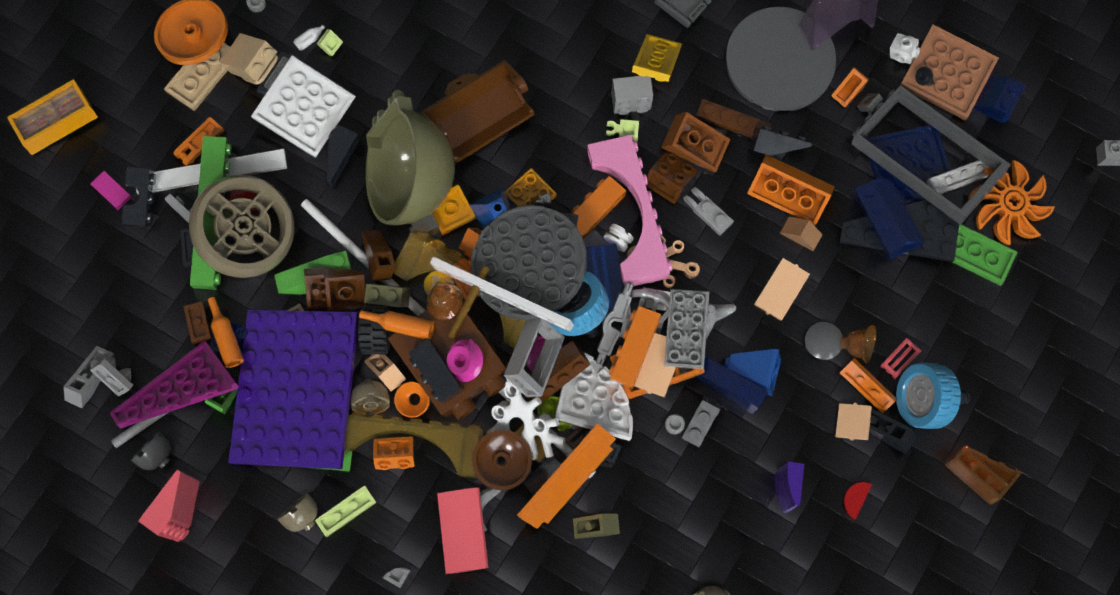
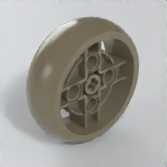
[189,175,295,278]

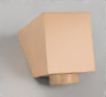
[364,354,406,391]

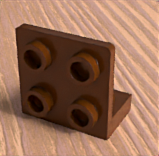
[646,151,698,204]

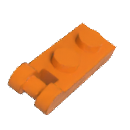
[173,117,224,166]

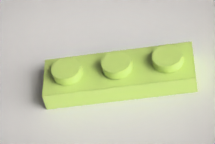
[315,486,377,537]

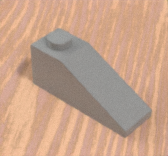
[64,346,114,408]

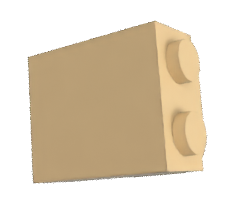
[220,33,278,84]

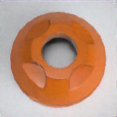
[394,382,430,418]

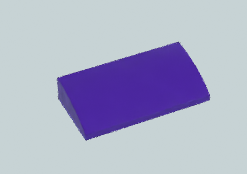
[775,462,804,513]

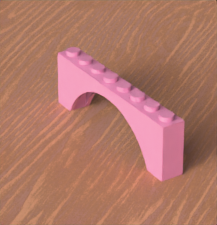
[587,135,672,287]

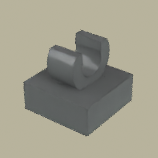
[857,93,883,115]

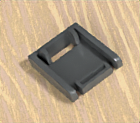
[655,0,712,28]

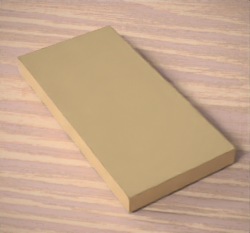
[164,43,230,111]

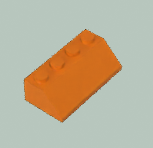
[747,154,835,226]

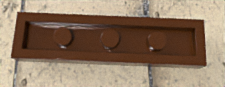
[696,99,772,138]

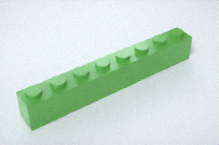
[190,136,232,290]

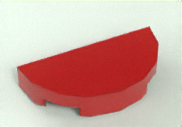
[843,482,872,520]

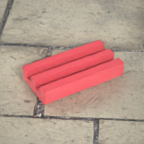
[880,338,921,379]

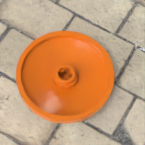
[154,0,228,65]

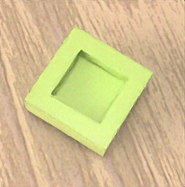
[317,29,343,56]

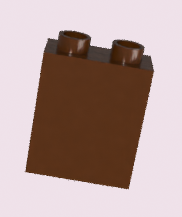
[388,292,508,420]

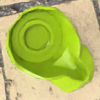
[537,396,573,431]

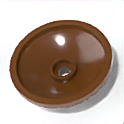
[472,430,532,490]

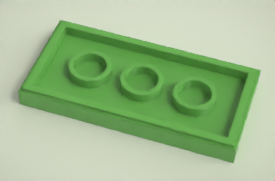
[953,224,1017,286]

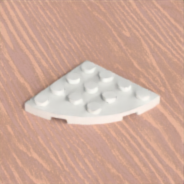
[555,353,633,441]

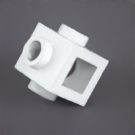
[890,33,920,64]

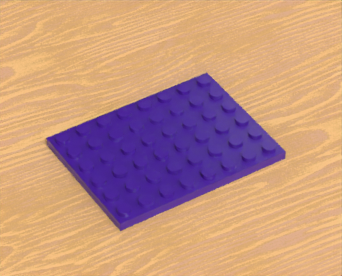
[228,310,359,469]

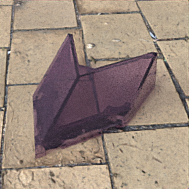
[798,0,878,50]

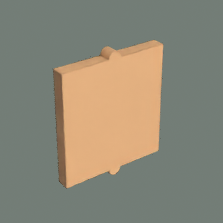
[835,403,872,441]

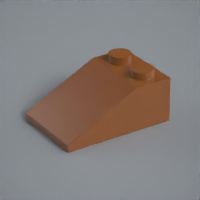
[662,112,730,172]

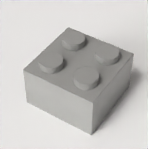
[611,76,653,115]

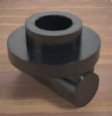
[915,67,934,86]

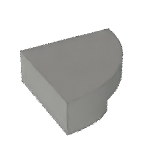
[383,568,411,588]

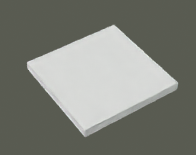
[251,56,356,158]

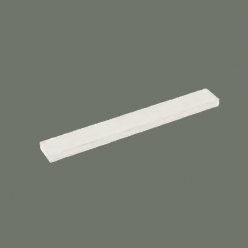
[136,149,287,195]
[430,257,574,331]

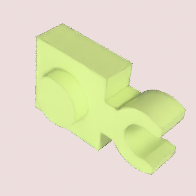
[606,120,639,141]

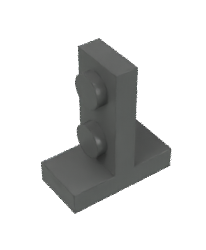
[682,394,722,447]

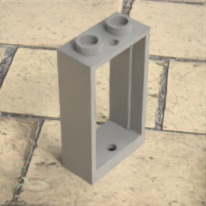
[504,318,565,397]

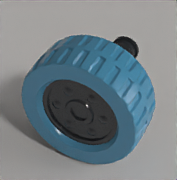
[550,271,609,338]

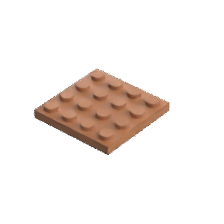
[900,25,999,121]

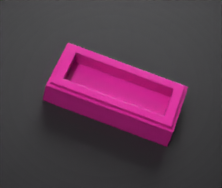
[91,171,132,210]

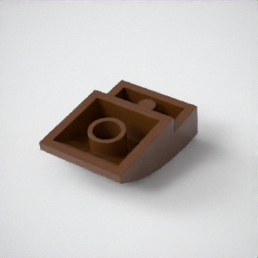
[304,268,366,312]

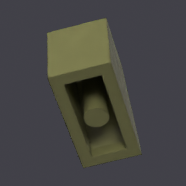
[573,514,620,539]

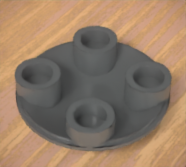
[805,322,843,360]

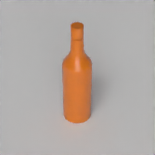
[208,297,244,368]
[359,310,434,340]

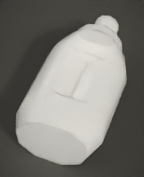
[293,25,325,51]

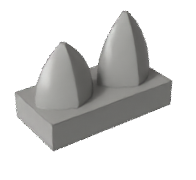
[90,357,133,396]

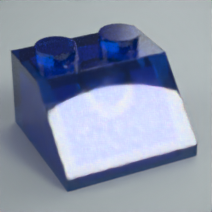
[973,76,1026,124]

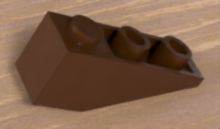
[361,230,395,281]

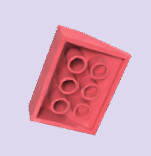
[138,470,200,542]

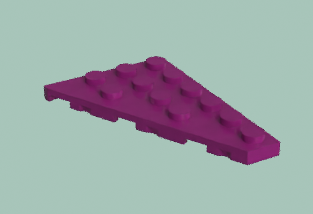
[110,341,239,428]

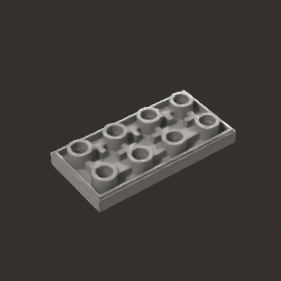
[664,289,709,369]

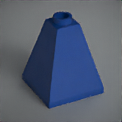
[469,187,513,231]
[725,349,781,396]

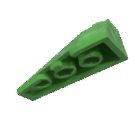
[274,251,352,295]

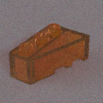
[945,446,1022,505]

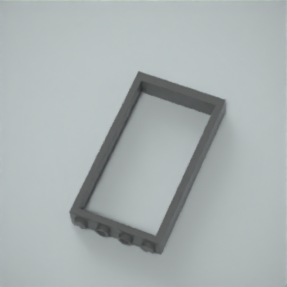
[852,85,1011,225]

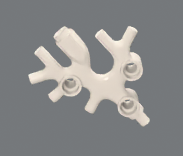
[487,378,565,460]

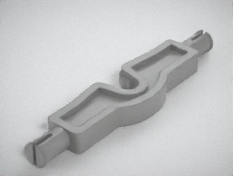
[596,282,634,366]

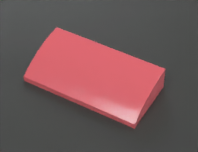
[437,488,488,574]

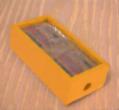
[7,79,98,155]

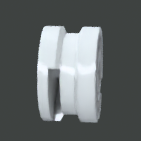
[603,224,634,252]

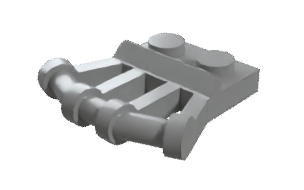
[619,287,669,337]

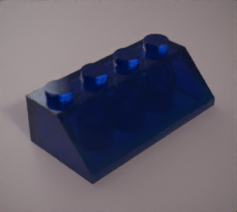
[855,179,925,260]

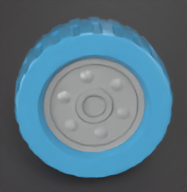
[896,363,970,429]

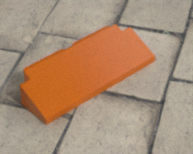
[517,423,616,529]

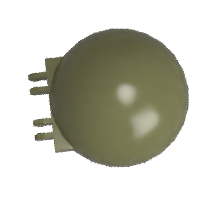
[366,90,455,225]

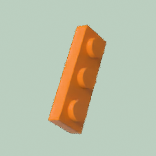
[840,358,897,414]

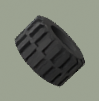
[358,306,392,355]

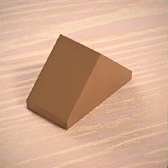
[780,217,822,251]

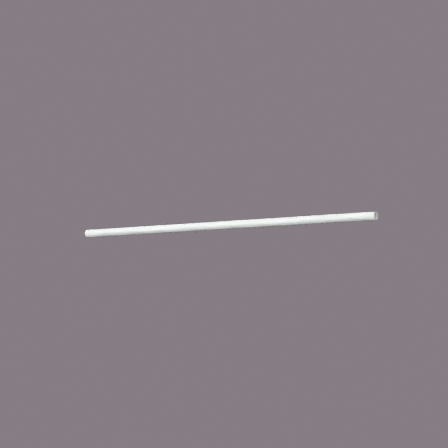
[301,199,596,478]

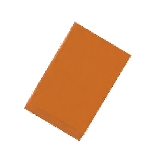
[831,67,869,107]

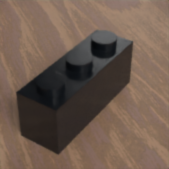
[409,339,465,403]

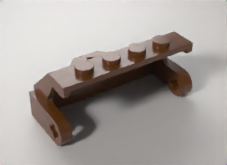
[420,60,535,163]

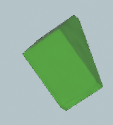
[205,388,238,415]

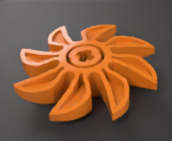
[968,160,1055,246]

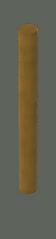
[447,266,490,339]

